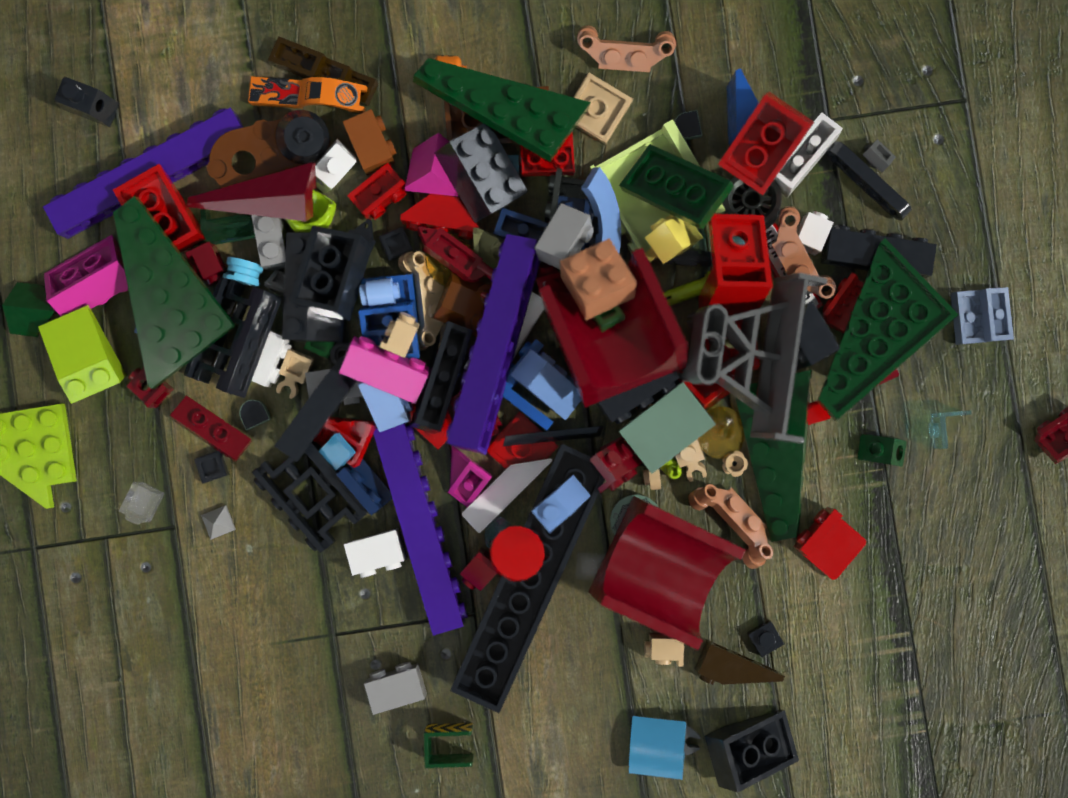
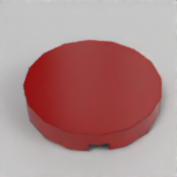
[489,526,545,582]

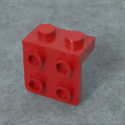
[793,507,866,580]

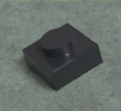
[747,620,784,657]

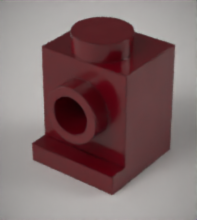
[185,242,228,286]
[127,367,174,408]

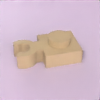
[276,348,315,399]
[675,439,707,482]

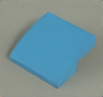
[629,716,686,780]

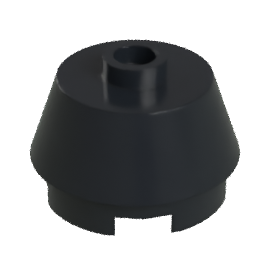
[275,110,329,164]

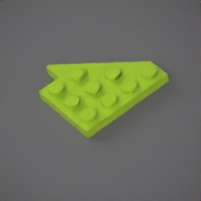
[0,404,77,509]

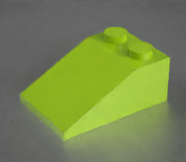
[38,304,127,404]

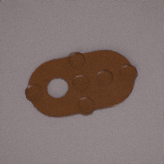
[206,119,331,188]

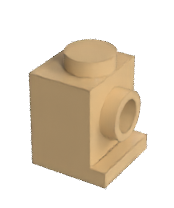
[379,312,420,358]
[644,634,684,666]

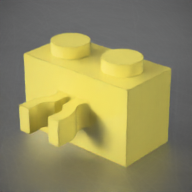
[645,215,703,264]

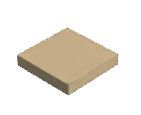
[574,73,633,145]

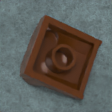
[431,271,492,338]

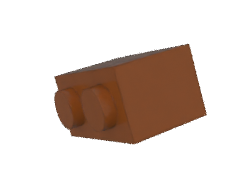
[342,109,397,175]

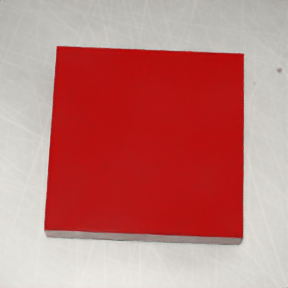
[487,411,559,469]

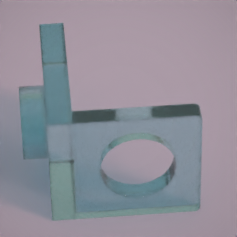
[929,410,971,449]

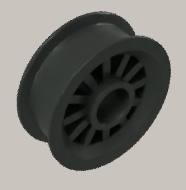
[722,177,782,229]

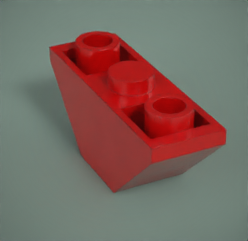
[400,194,480,240]

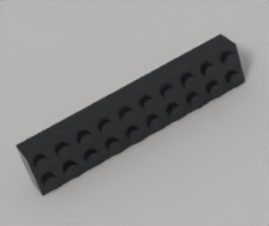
[450,444,605,713]

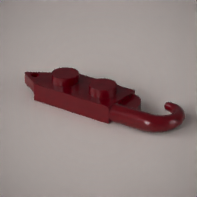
[417,226,494,298]

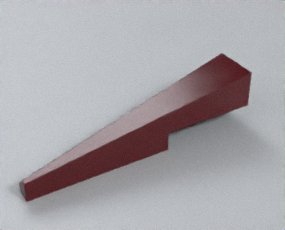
[187,162,316,221]

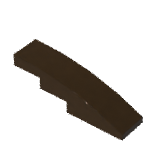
[268,36,379,106]

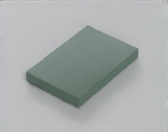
[619,382,716,474]

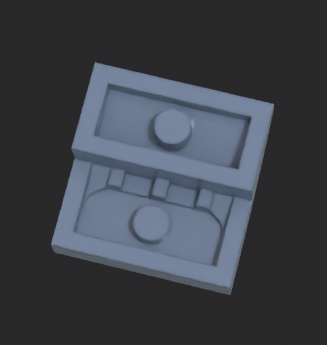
[951,287,1014,345]

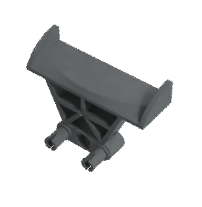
[678,272,828,444]

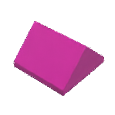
[405,133,458,197]

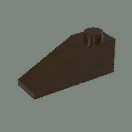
[695,640,785,685]

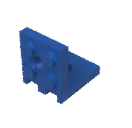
[503,339,553,431]

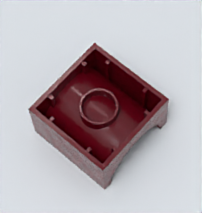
[539,248,687,407]
[588,496,745,650]

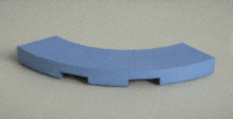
[581,167,621,253]

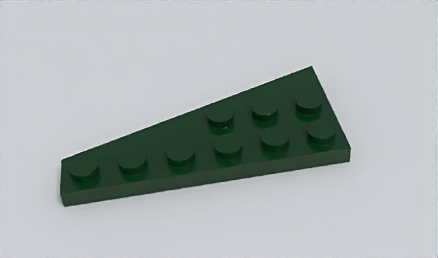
[413,58,591,162]

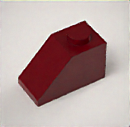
[460,547,497,591]

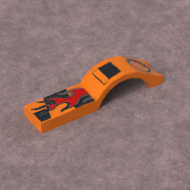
[248,77,368,113]

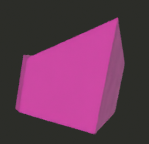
[448,446,493,508]

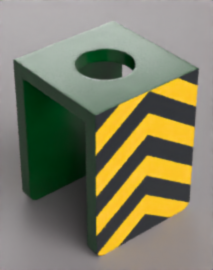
[424,723,474,768]

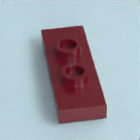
[170,395,252,462]

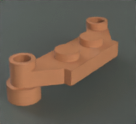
[577,25,676,72]
[771,206,836,299]
[688,484,773,569]

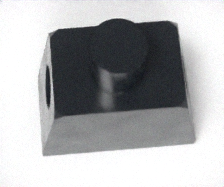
[55,77,120,127]

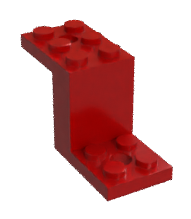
[698,214,772,370]

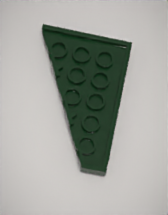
[113,196,236,389]
[817,238,959,421]

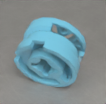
[222,257,264,287]

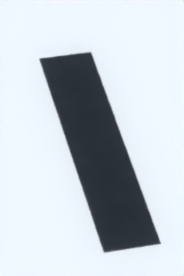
[503,426,604,446]

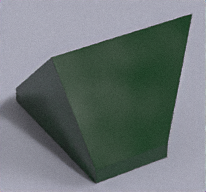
[2,282,55,337]

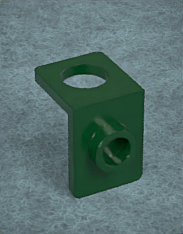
[857,434,907,467]

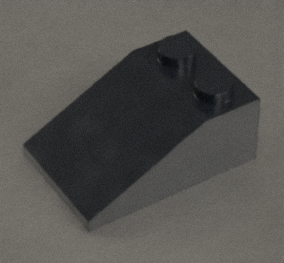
[704,709,799,793]

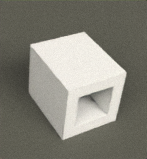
[797,211,834,255]

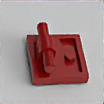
[520,132,575,177]

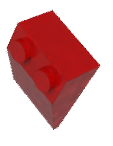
[718,92,815,195]
[113,164,207,253]

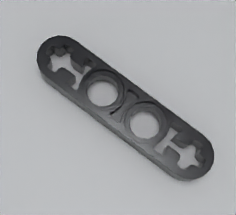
[826,141,912,221]

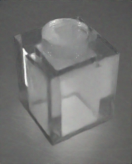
[119,482,165,525]

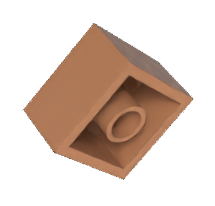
[560,238,636,320]

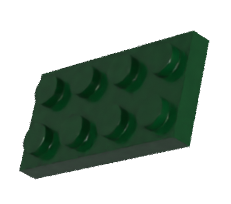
[619,144,734,230]

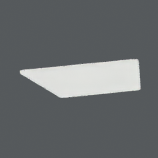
[462,459,552,533]

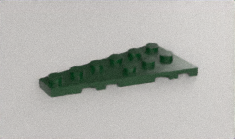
[735,369,812,542]

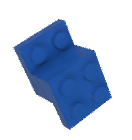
[359,273,420,359]

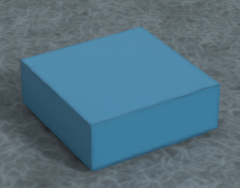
[319,433,356,471]

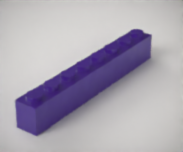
[43,107,243,239]
[447,234,541,455]
[374,423,468,636]

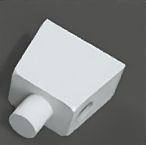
[315,139,357,193]

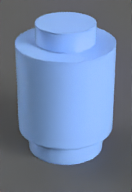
[359,278,400,308]

